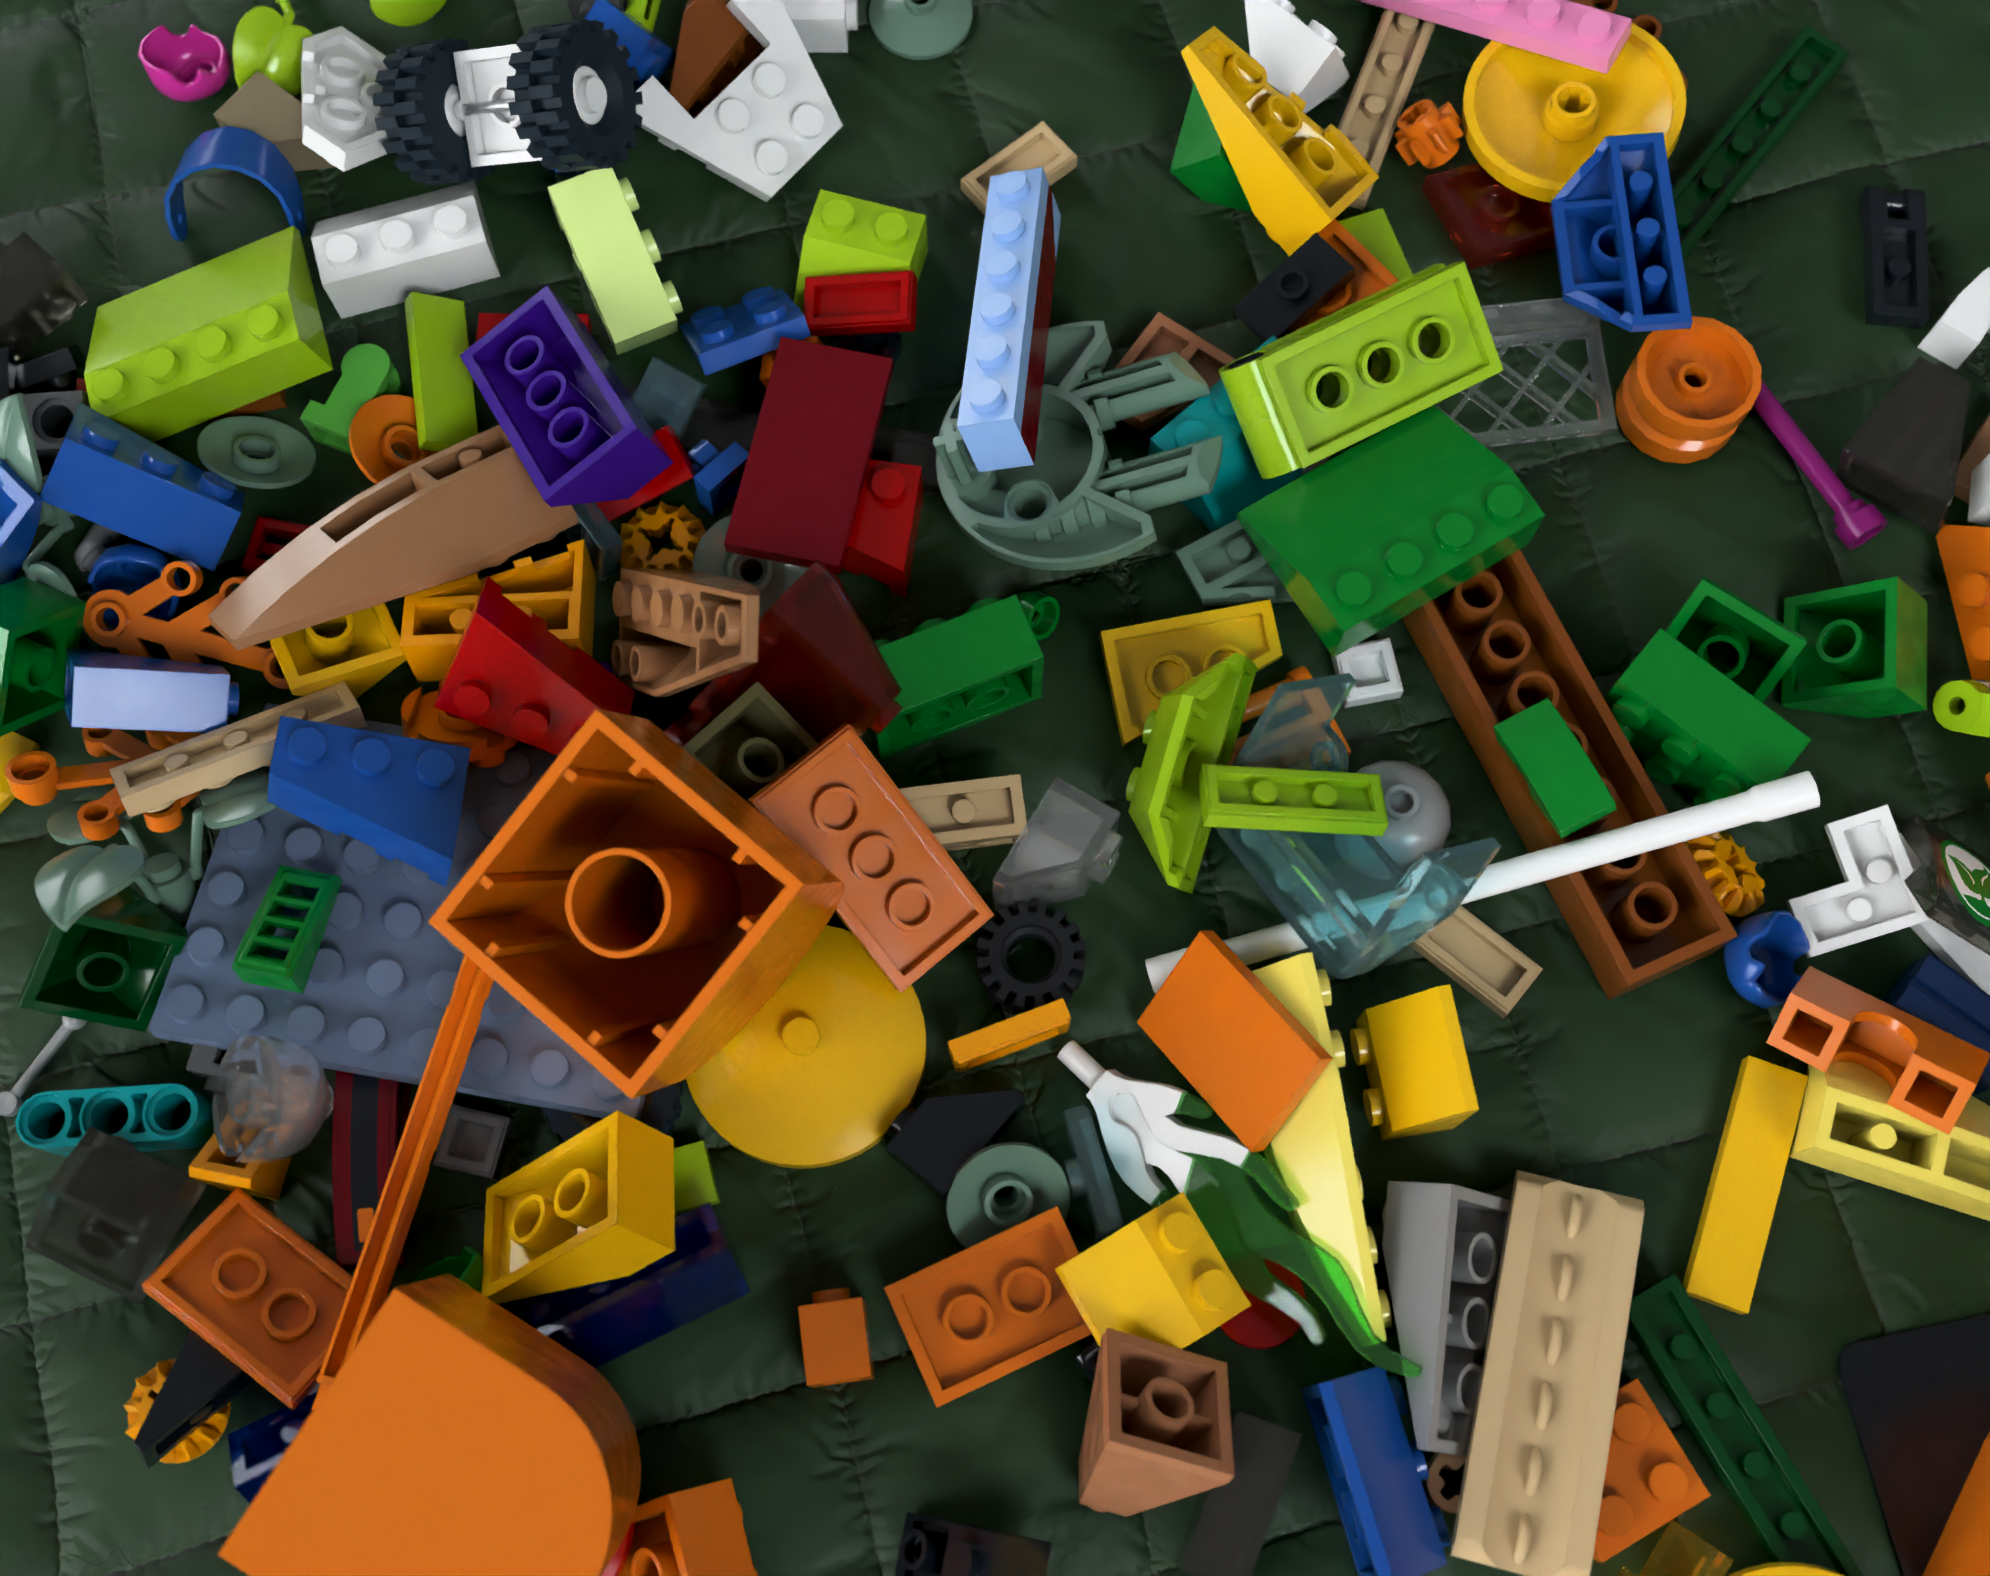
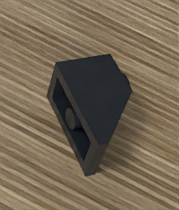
[886,1090,1025,1203]

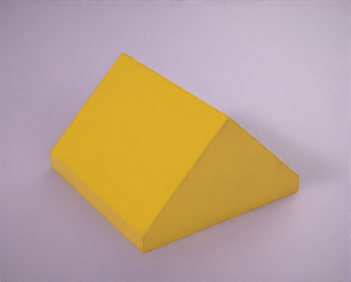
[269,603,406,699]

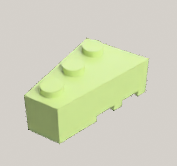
[548,168,683,355]

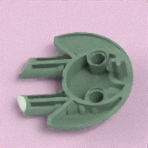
[933,321,1223,571]

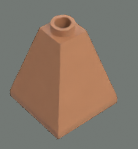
[1079,1328,1235,1517]

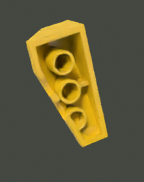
[1181,26,1379,256]

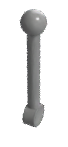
[0,1016,87,1117]

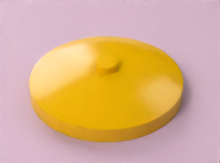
[1462,23,1686,203]
[686,925,927,1169]

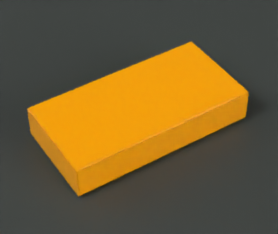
[947,998,1071,1073]

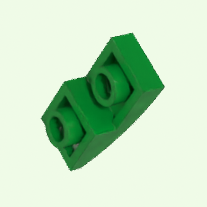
[1494,697,1616,839]

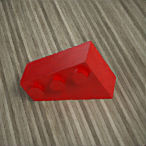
[843,459,924,598]
[434,576,635,756]

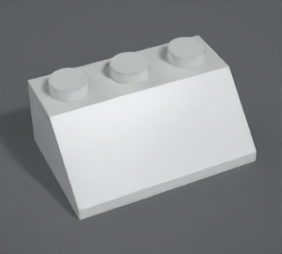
[311,181,500,319]

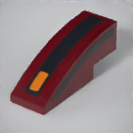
[332,1070,411,1271]

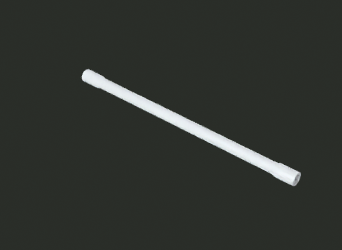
[1145,771,1820,994]

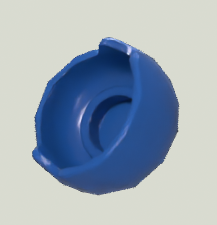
[87,543,182,629]
[1724,910,1810,1009]

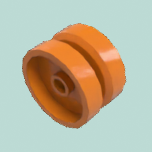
[1615,316,1762,464]

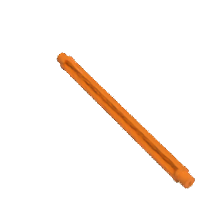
[312,954,494,1410]

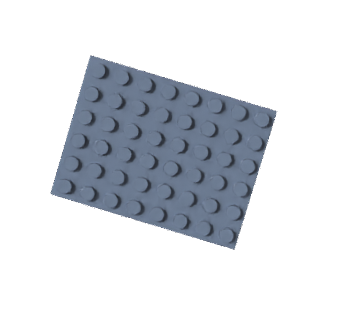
[148,703,647,1121]

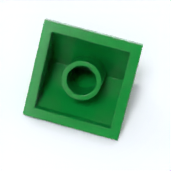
[1664,576,1808,703]

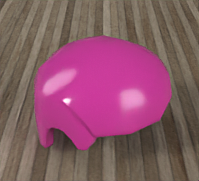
[138,24,232,102]

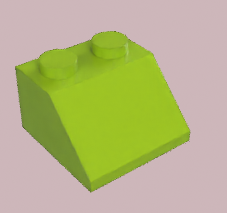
[794,189,928,333]

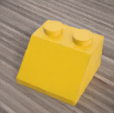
[1350,984,1479,1141]
[1055,1192,1251,1349]

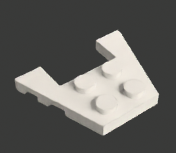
[636,0,843,202]

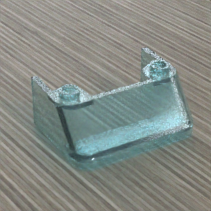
[1215,673,1502,979]

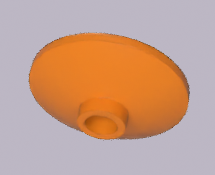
[349,394,438,484]

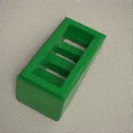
[231,865,342,994]

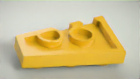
[1099,599,1283,748]

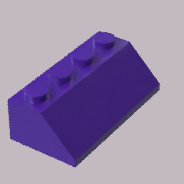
[459,285,673,507]

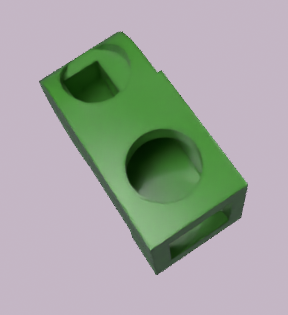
[300,343,402,455]

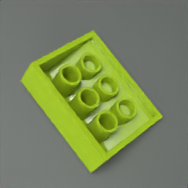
[84,226,333,442]

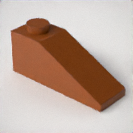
[670,0,763,118]

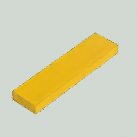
[1682,1055,1809,1315]

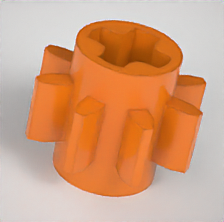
[1394,99,1463,169]

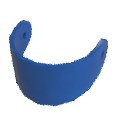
[164,126,306,242]

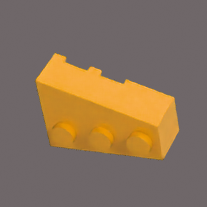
[400,539,596,682]

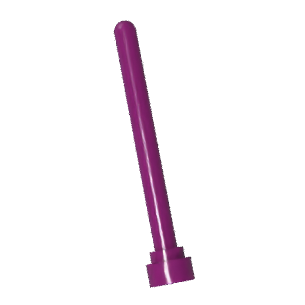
[1753,379,1888,550]

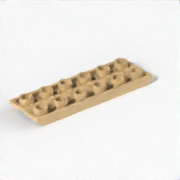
[1449,1170,1645,1576]

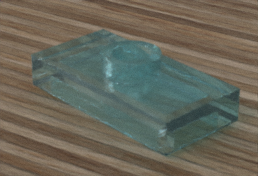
[1062,1104,1124,1239]

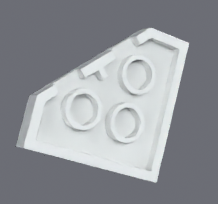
[301,26,388,172]

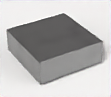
[433,1104,515,1181]

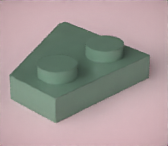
[1175,519,1294,606]

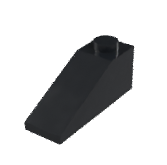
[133,1329,255,1469]

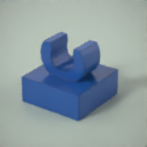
[687,439,749,517]

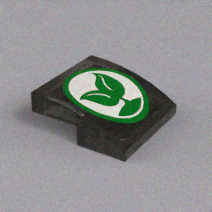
[1900,814,1990,956]

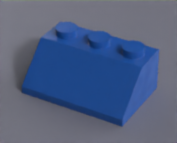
[1301,1365,1450,1576]

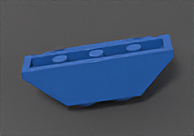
[1551,132,1692,332]

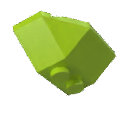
[1126,653,1257,894]

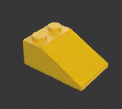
[481,1110,675,1304]

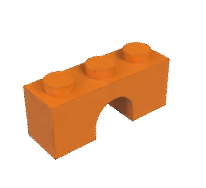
[1766,966,1990,1135]

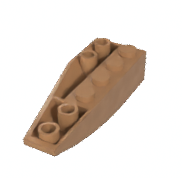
[208,424,578,650]
[611,568,760,697]

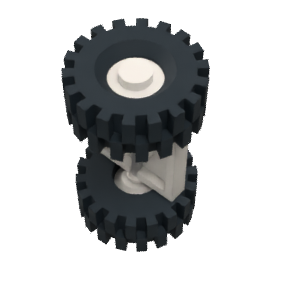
[373,19,643,185]

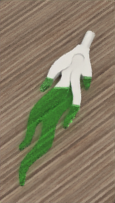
[1057,1040,1422,1377]

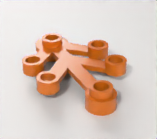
[83,560,290,719]
[5,728,202,841]

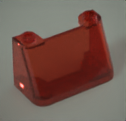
[664,560,903,747]

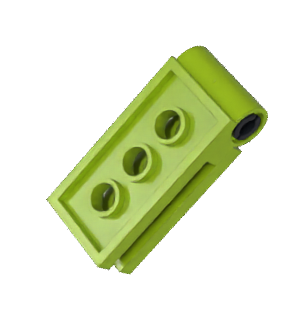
[1218,261,1504,479]

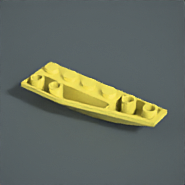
[1252,952,1392,1347]
[1789,1061,1990,1221]

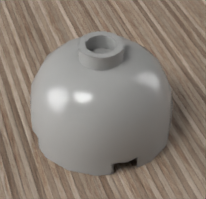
[1333,760,1451,881]

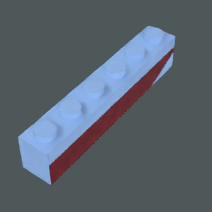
[957,167,1061,472]

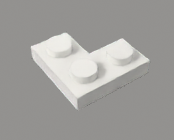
[1786,804,1933,958]

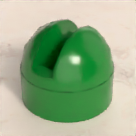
[1017,590,1060,640]

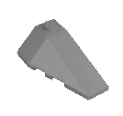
[1382,1181,1511,1456]

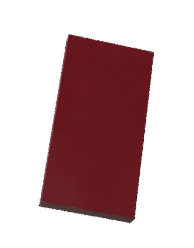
[724,337,894,575]

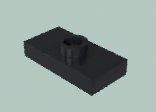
[1233,233,1355,343]

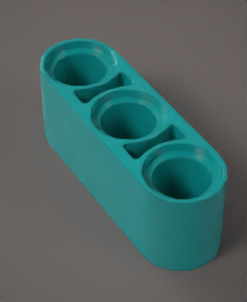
[15,1083,220,1157]

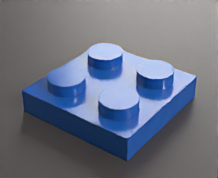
[679,286,811,376]

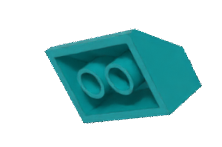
[1148,335,1322,532]

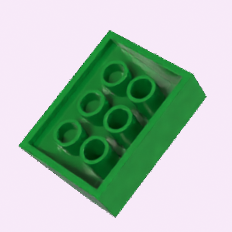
[1236,405,1545,658]

